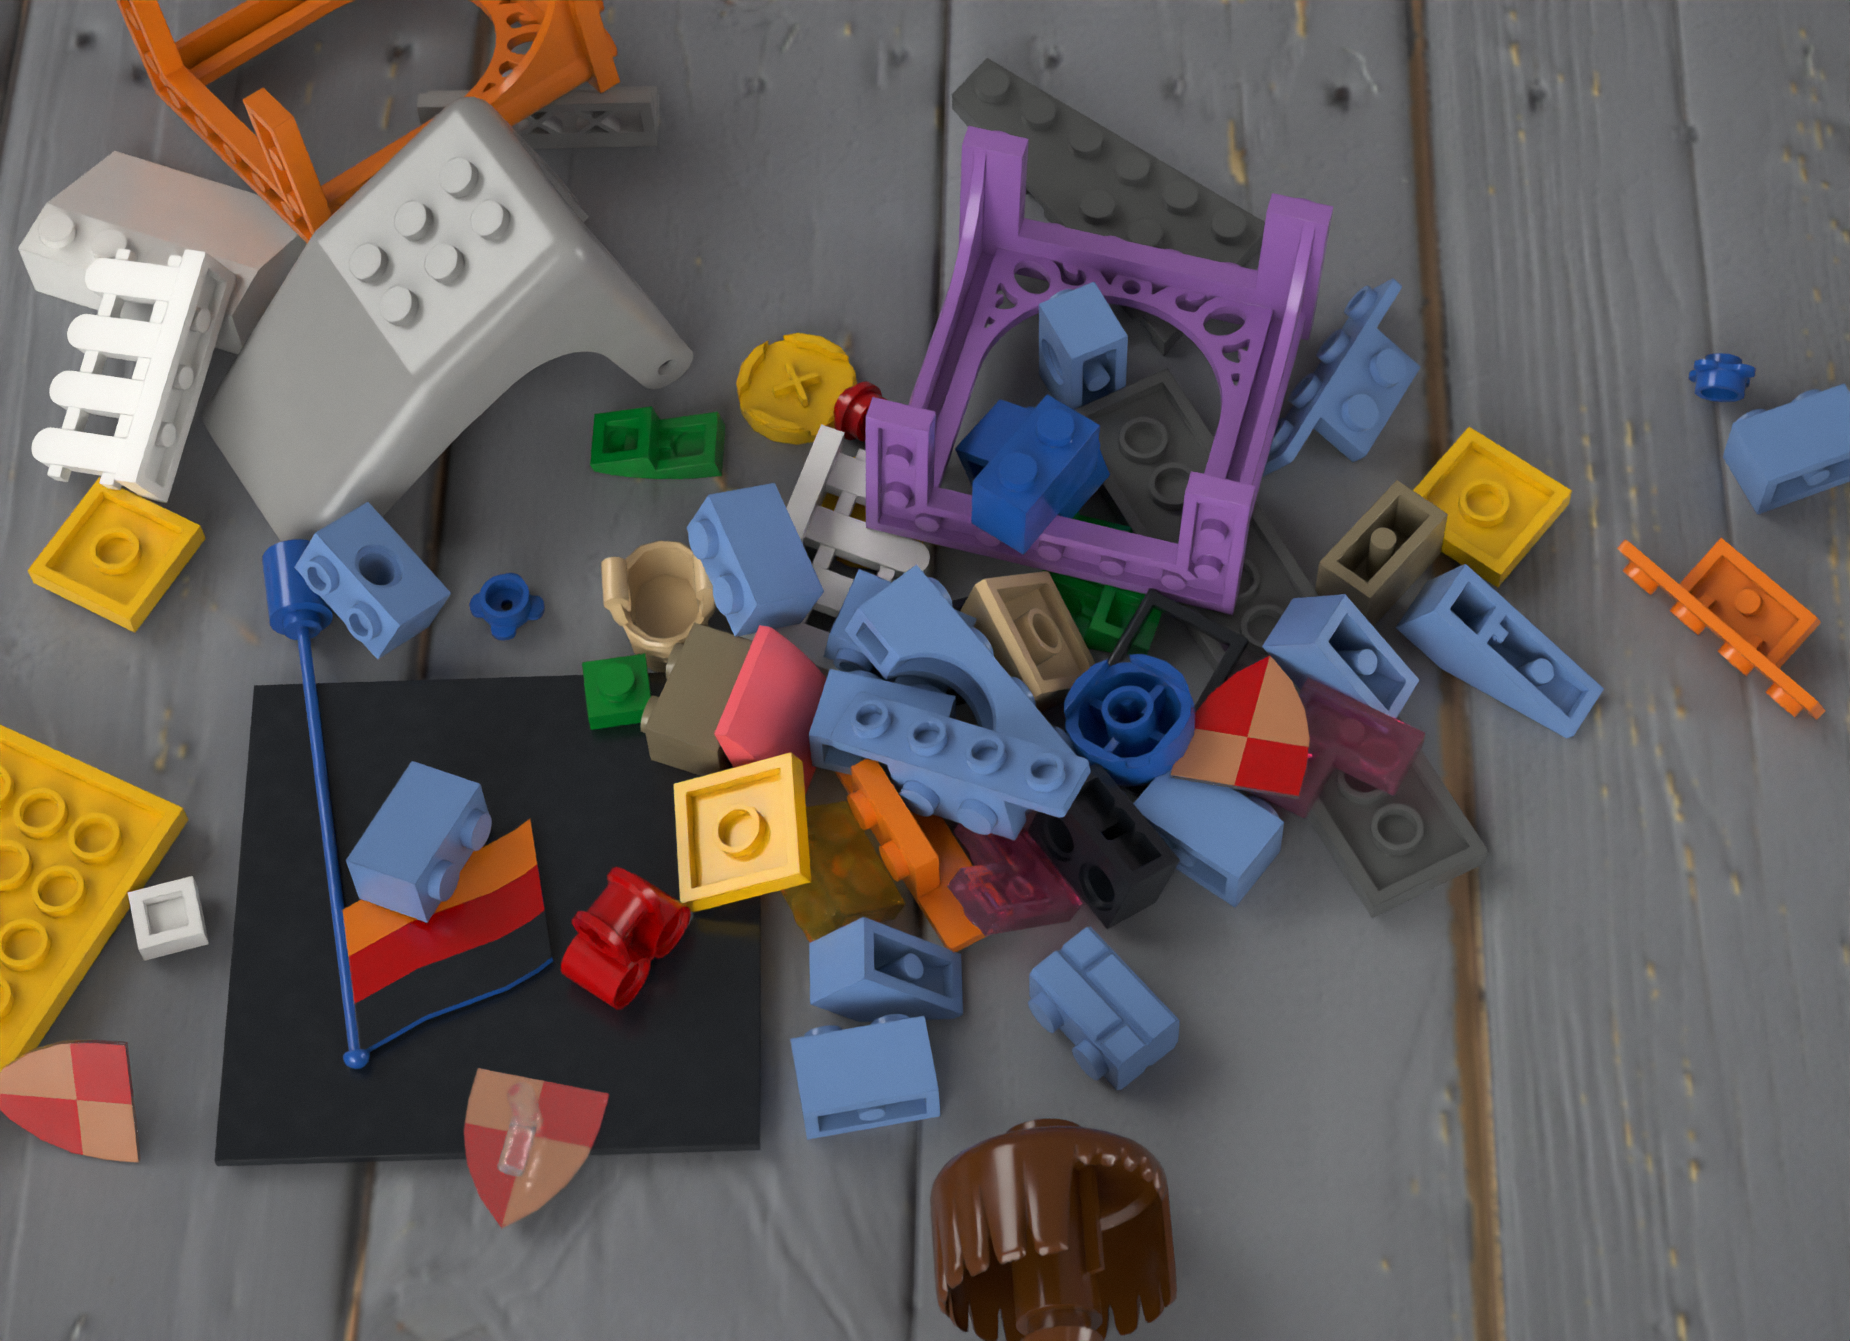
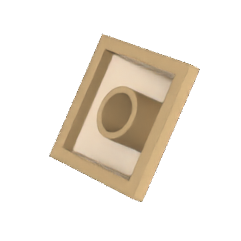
[960,571,1096,712]

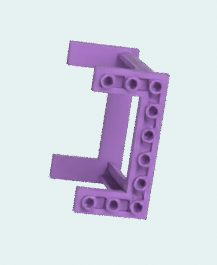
[865,126,1333,615]

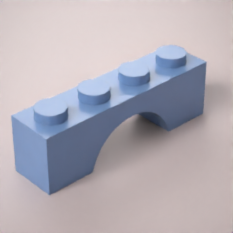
[845,564,1077,816]

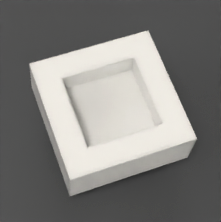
[128,876,209,961]

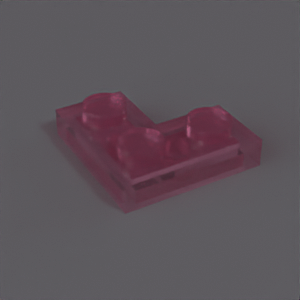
[1247,678,1425,819]
[947,823,1083,936]

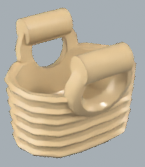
[601,540,716,672]

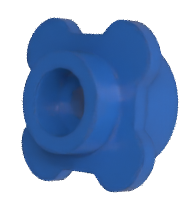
[1689,353,1756,402]
[469,573,545,641]

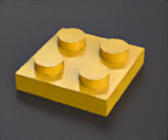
[1413,426,1572,588]
[27,477,206,633]
[674,752,811,913]

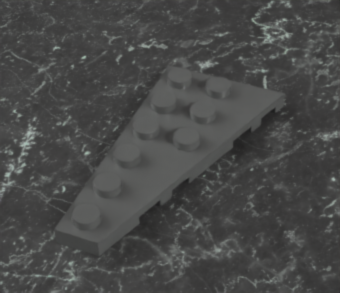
[952,58,1265,356]

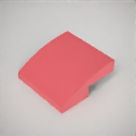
[714,625,827,795]

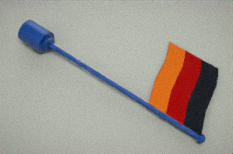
[262,539,553,1069]

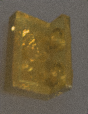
[780,801,906,943]

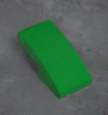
[590,406,725,479]
[1042,570,1162,655]

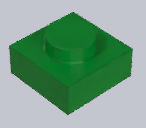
[582,653,651,730]

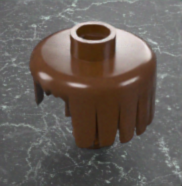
[930,1118,1177,1341]

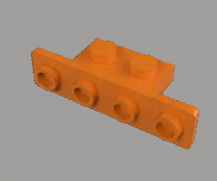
[1617,538,1826,720]
[834,758,1005,952]

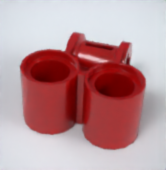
[561,867,691,1010]

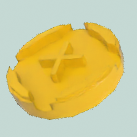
[736,333,857,445]

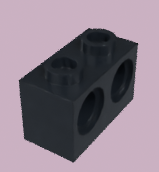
[1027,763,1180,929]

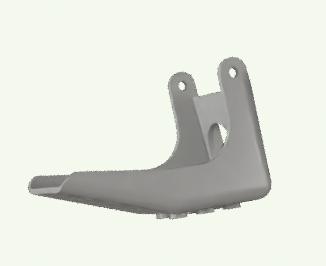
[202,97,693,542]

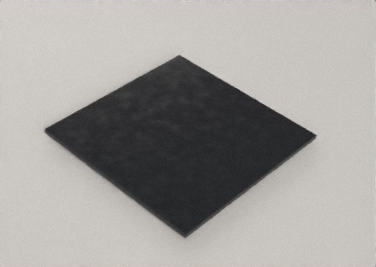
[214,672,761,1166]

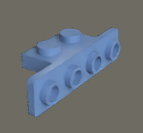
[1263,278,1421,477]
[830,691,1091,840]

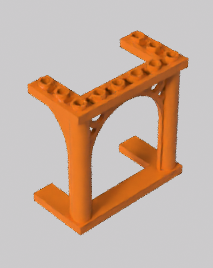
[116,0,620,243]

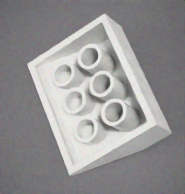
[18,151,307,355]

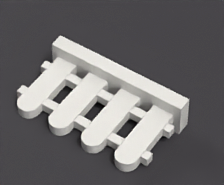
[31,248,236,503]
[740,424,930,677]

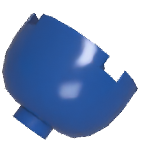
[1064,654,1195,787]

